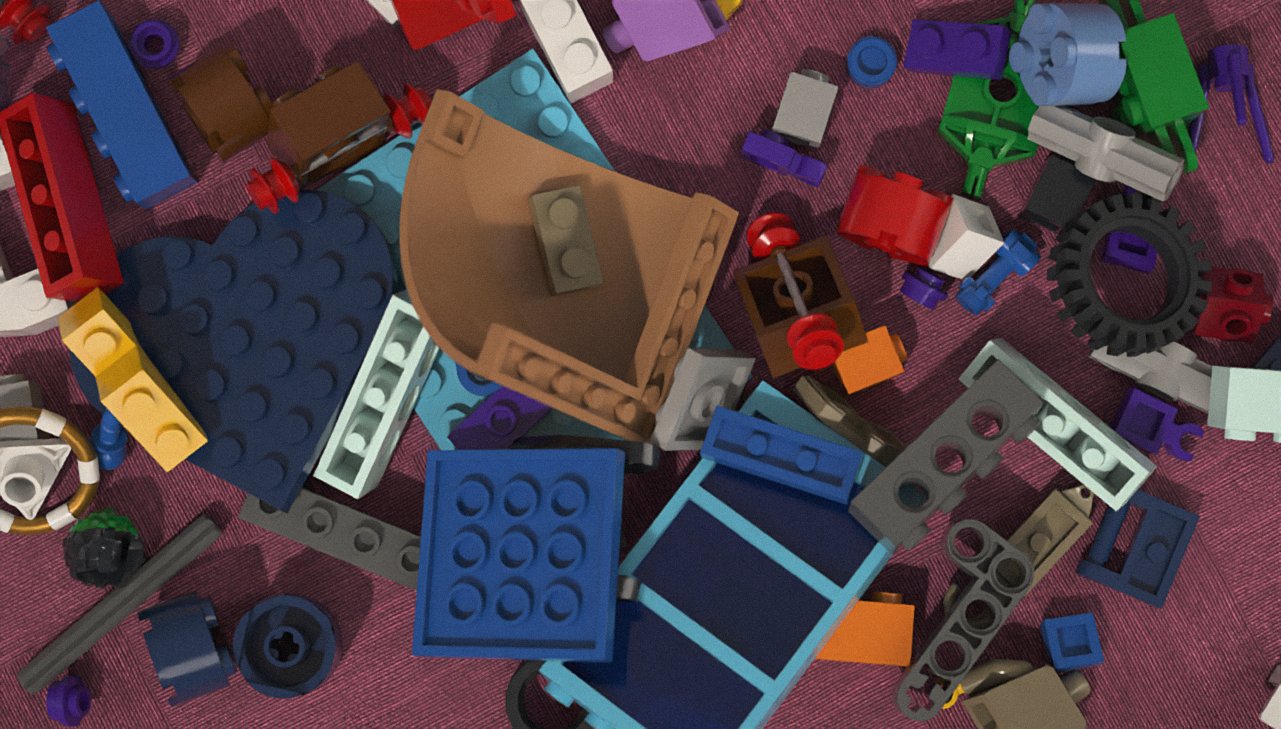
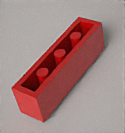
[0,93,124,302]

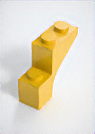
[58,287,208,472]

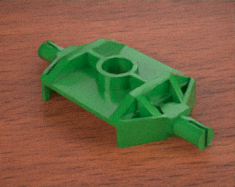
[936,0,1039,199]

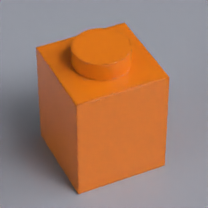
[831,325,908,397]

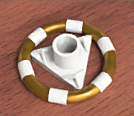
[0,406,100,535]

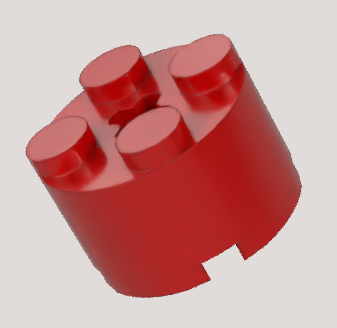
[836,165,954,266]

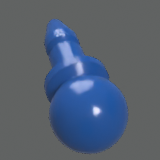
[89,409,127,471]

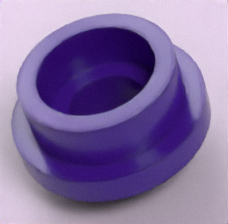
[129,19,180,69]
[900,266,949,310]
[46,675,91,727]

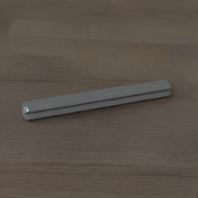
[16,515,222,694]

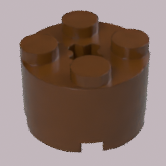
[167,44,273,163]

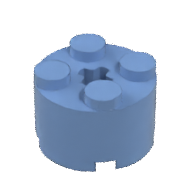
[1009,3,1127,106]

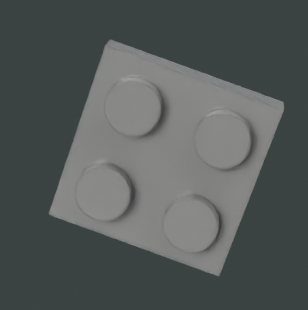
[650,348,756,451]

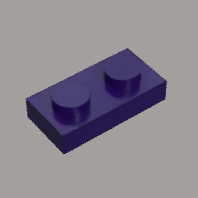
[903,19,1011,80]

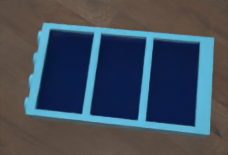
[539,380,926,729]

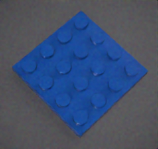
[412,448,625,662]

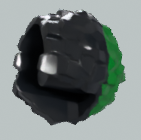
[62,508,146,589]

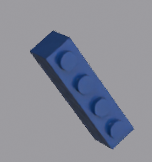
[46,0,198,210]

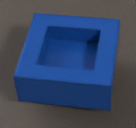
[1040,612,1104,672]

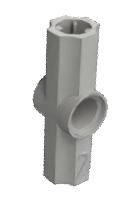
[1027,105,1184,202]
[1088,342,1212,414]

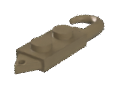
[943,485,1094,629]

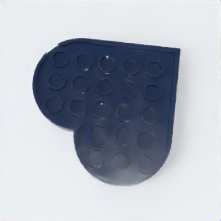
[69,190,399,513]

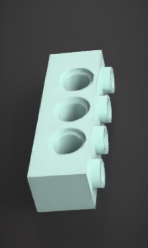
[313,290,440,499]
[958,338,1157,511]

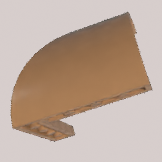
[399,89,739,444]

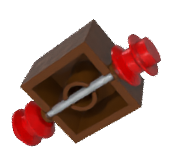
[246,61,432,214]
[732,212,868,378]

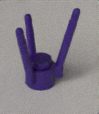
[1189,45,1274,163]

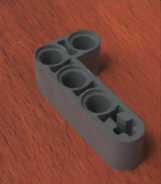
[892,519,1034,721]

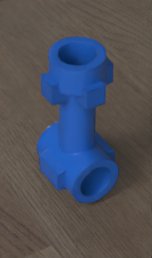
[955,228,1041,316]

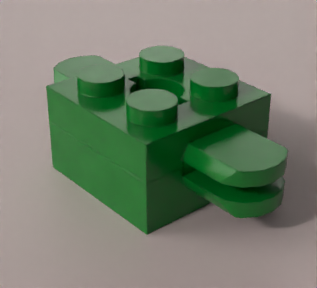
[1098,0,1209,174]

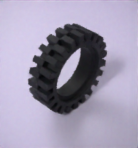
[1047,193,1212,357]

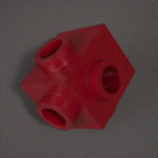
[1193,266,1273,344]

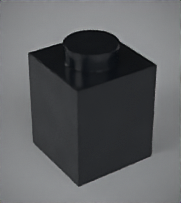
[1018,155,1096,235]

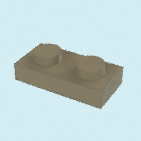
[527,185,604,297]

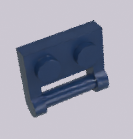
[1075,490,1200,609]

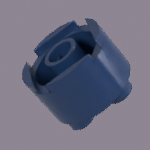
[138,590,237,707]
[233,594,343,699]

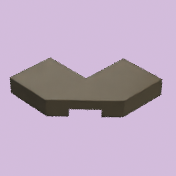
[792,376,907,466]

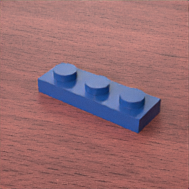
[700,406,864,505]

